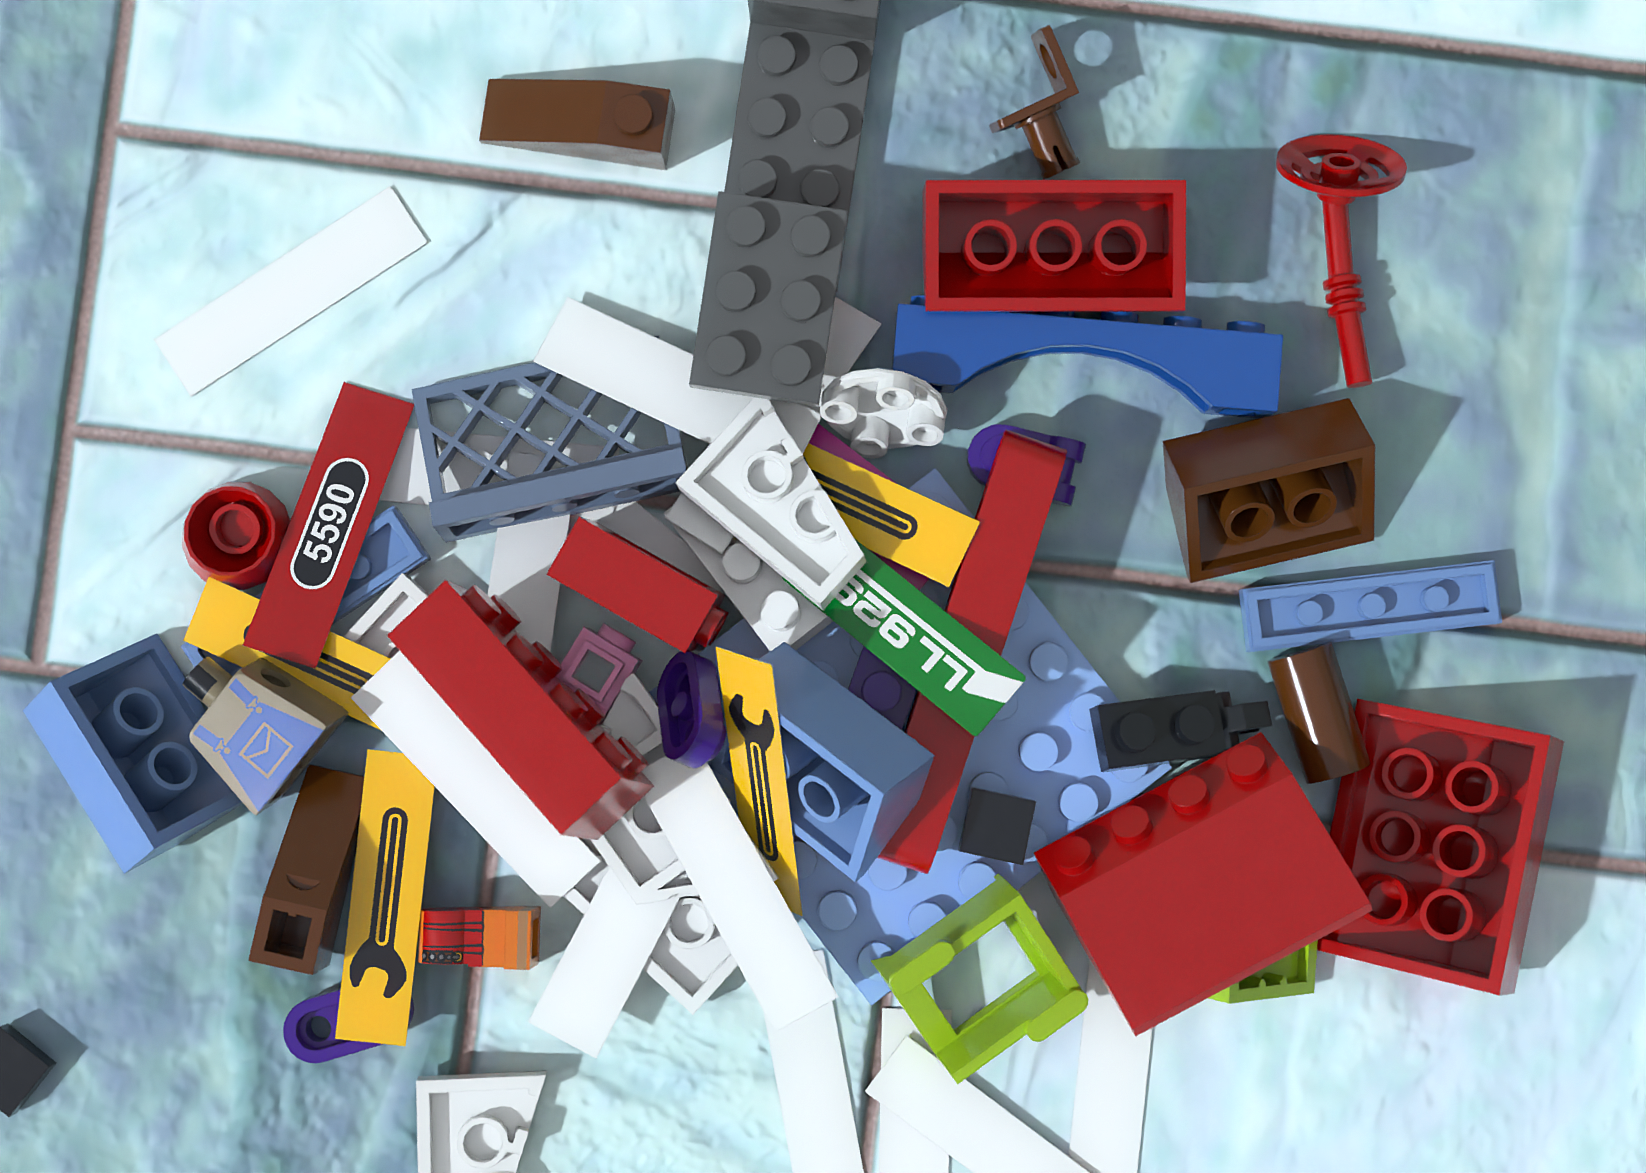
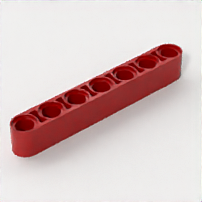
[877,429,1067,874]

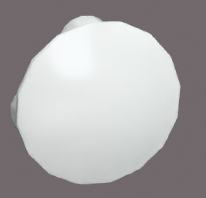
[820,368,947,459]

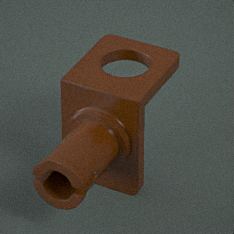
[989,25,1080,180]

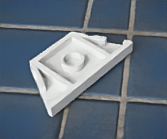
[590,673,778,905]

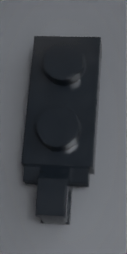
[1089,690,1272,773]

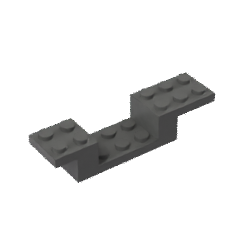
[689,0,881,407]

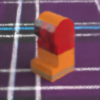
[418,906,541,970]

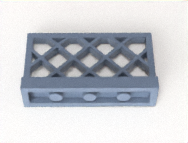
[411,335,688,543]

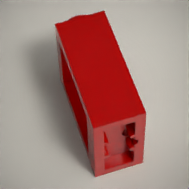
[546,517,729,653]

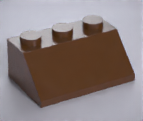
[1163,398,1375,583]

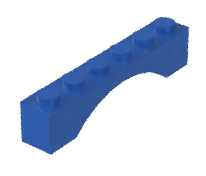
[892,295,1283,418]

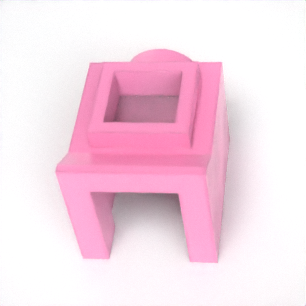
[557,623,643,725]

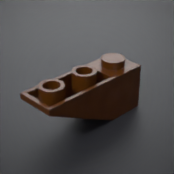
[248,764,364,975]

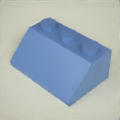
[23,633,243,874]
[711,642,935,882]

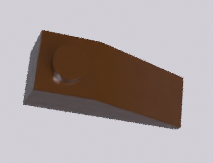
[479,79,675,170]

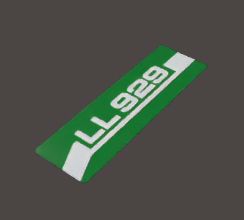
[782,538,1026,736]

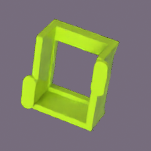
[871,873,1088,1085]

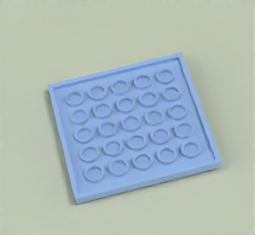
[649,468,1172,1006]

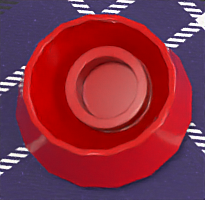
[182,482,290,590]

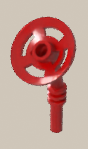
[1276,134,1407,388]

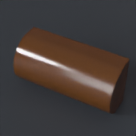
[1267,642,1371,784]

